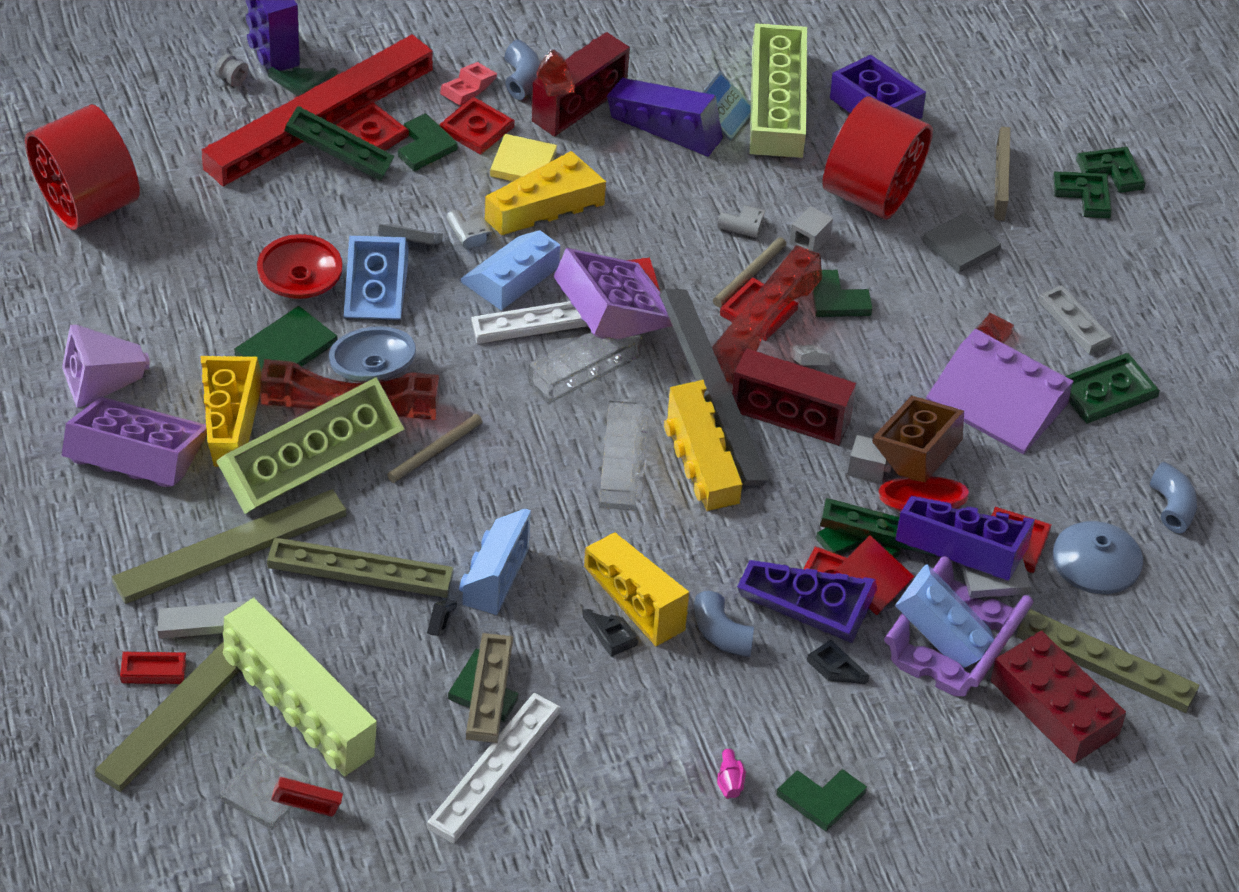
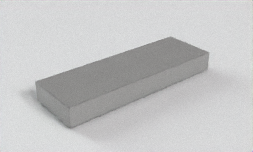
[1038,285,1113,355]
[790,345,830,365]
[157,601,247,639]

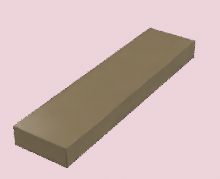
[994,126,1011,221]
[466,633,513,743]

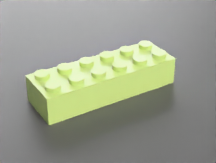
[749,23,807,158]
[216,377,404,514]
[223,597,377,777]

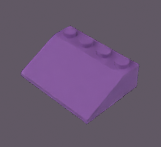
[554,248,672,339]
[926,329,1073,455]
[62,397,207,487]

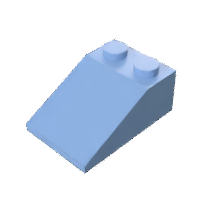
[344,236,409,320]

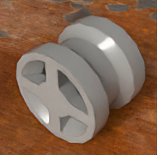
[215,53,249,87]

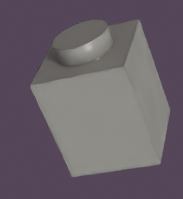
[789,206,833,256]
[847,435,892,484]

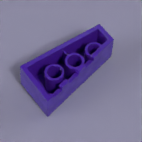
[607,78,723,157]
[895,496,1035,581]
[737,560,877,643]

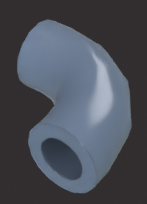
[504,39,542,100]
[1150,462,1197,533]
[694,591,754,657]

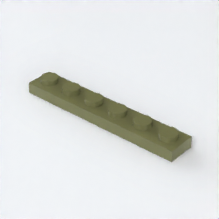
[267,537,454,598]
[1016,609,1200,713]

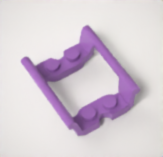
[884,556,1033,697]

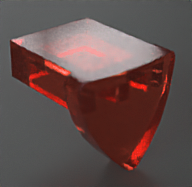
[537,50,575,97]
[975,313,1014,344]

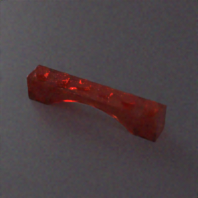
[712,245,822,384]
[260,359,439,420]

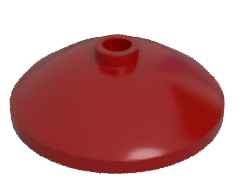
[257,234,342,299]
[879,476,969,514]

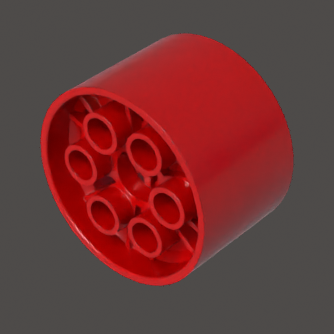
[822,96,933,220]
[25,104,140,230]

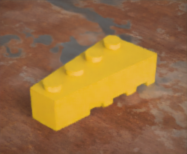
[485,151,606,235]
[200,356,263,467]
[664,380,742,511]
[584,532,689,647]

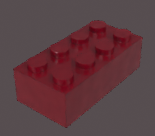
[532,32,630,137]
[732,348,857,446]
[990,630,1126,764]

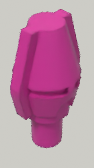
[717,749,746,799]

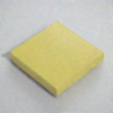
[490,134,557,181]

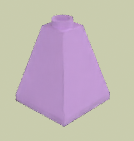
[62,325,150,408]

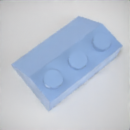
[461,230,560,311]
[459,509,531,615]
[895,564,994,668]

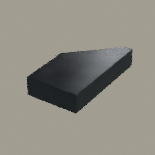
[427,599,458,636]
[583,609,638,657]
[807,639,870,684]

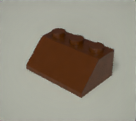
[872,395,964,483]

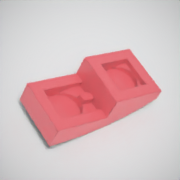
[440,62,497,105]

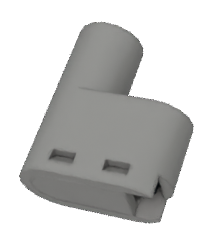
[717,205,766,238]
[446,210,492,249]

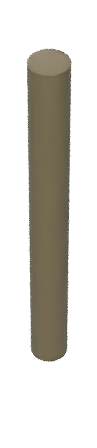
[713,237,786,307]
[387,414,483,483]

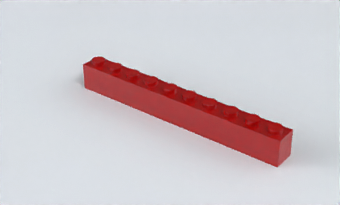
[201,34,433,187]

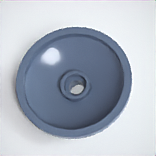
[329,327,416,383]
[1053,521,1143,594]

